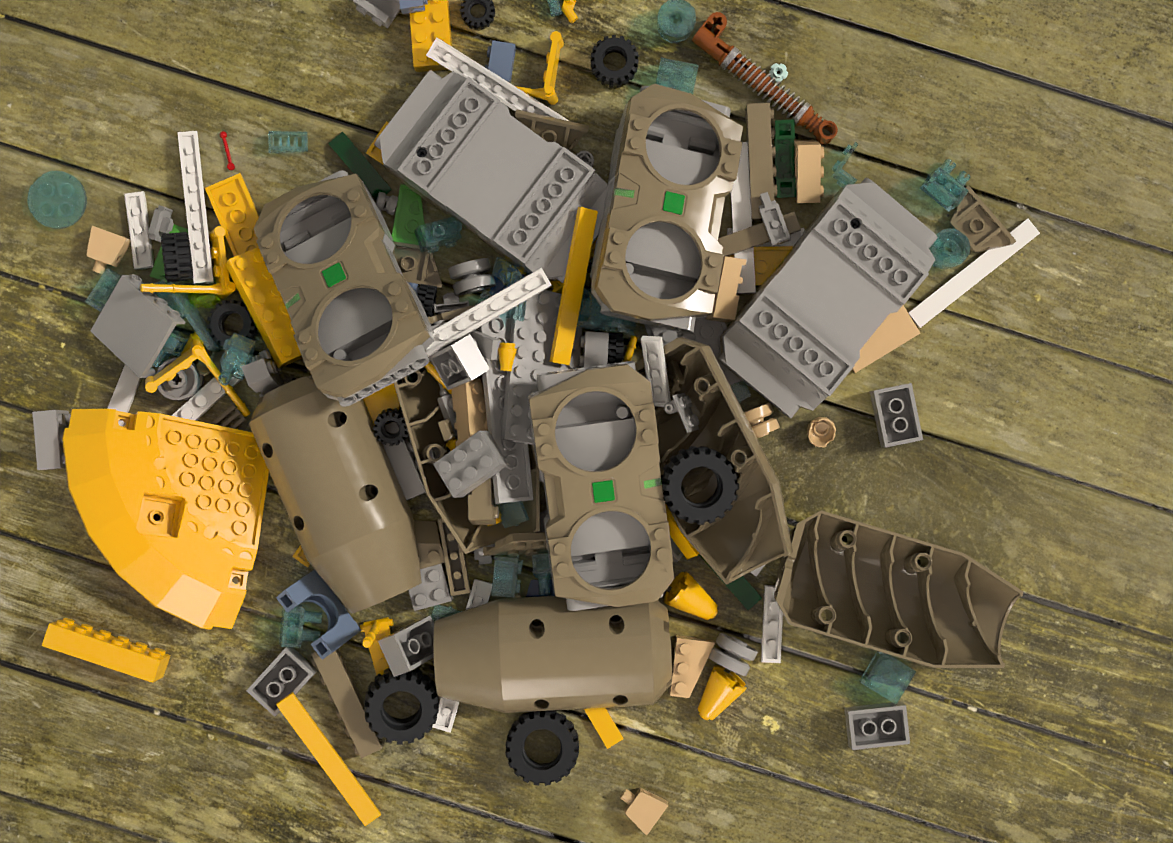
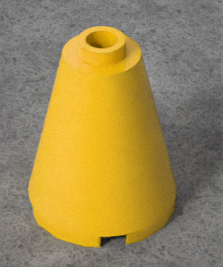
[663,571,718,620]
[698,665,747,720]

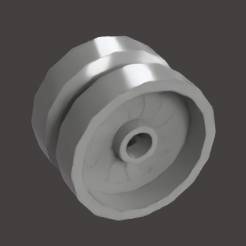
[448,258,496,296]
[156,358,204,401]
[708,633,758,676]

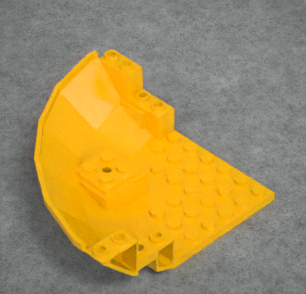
[62,409,269,630]

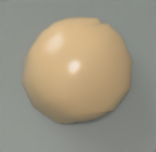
[806,417,836,448]

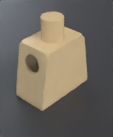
[86,226,131,274]
[620,788,668,835]

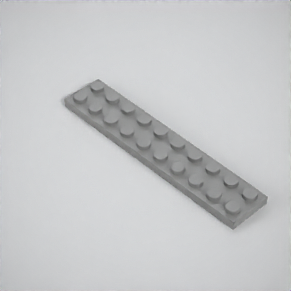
[478,308,533,504]

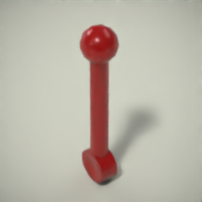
[220,131,235,171]

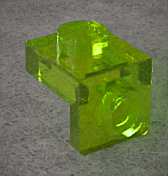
[188,293,221,308]

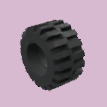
[590,35,639,88]
[161,232,193,282]
[207,299,259,349]

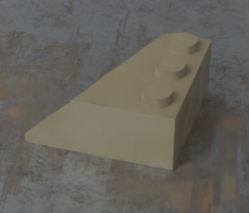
[414,520,445,569]

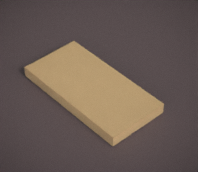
[852,305,920,373]

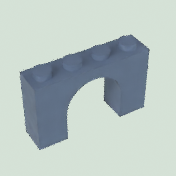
[276,569,362,660]

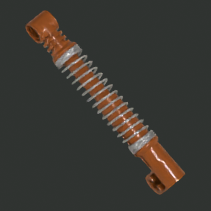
[691,12,838,144]

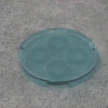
[27,171,87,229]

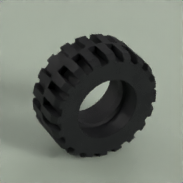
[660,446,739,525]
[364,668,439,745]
[505,710,579,786]

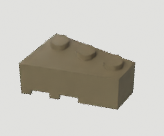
[468,476,499,525]

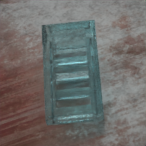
[268,131,308,153]

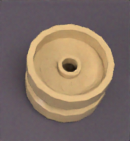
[744,402,780,439]

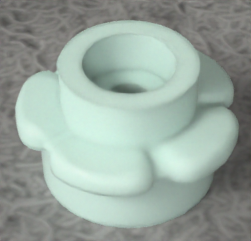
[769,63,788,82]

